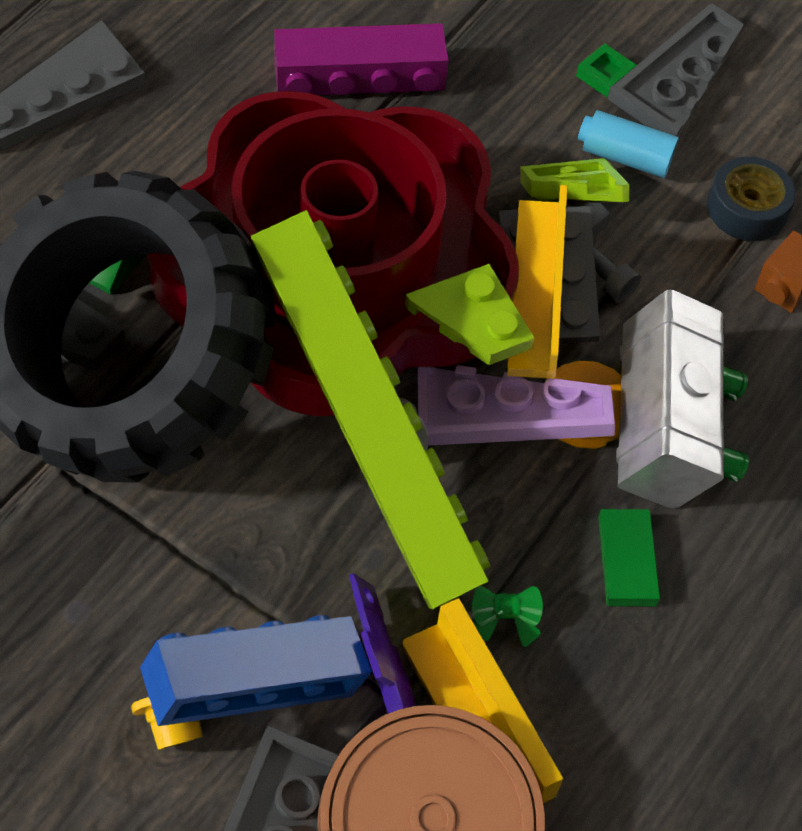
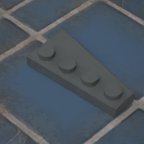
[608,3,744,137]

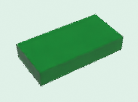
[598,509,660,607]

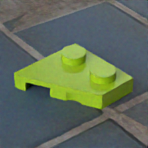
[520,158,629,202]
[405,264,535,365]

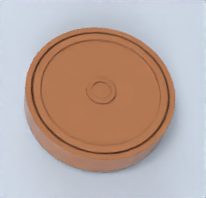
[317,705,545,831]

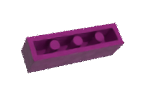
[274,23,448,95]

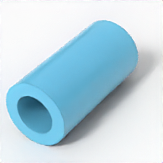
[578,110,679,179]

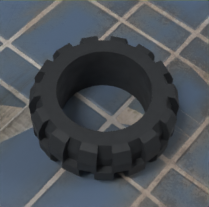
[0,171,276,483]

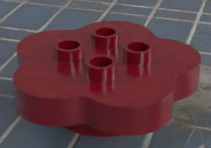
[148,91,519,416]

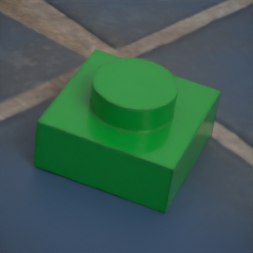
[576,43,637,98]

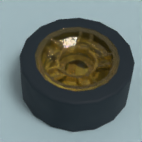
[707,156,796,241]

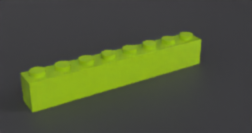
[251,210,491,609]

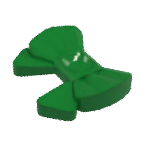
[472,586,543,647]

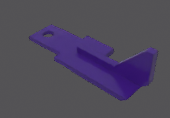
[349,573,417,714]

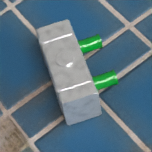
[616,290,749,508]

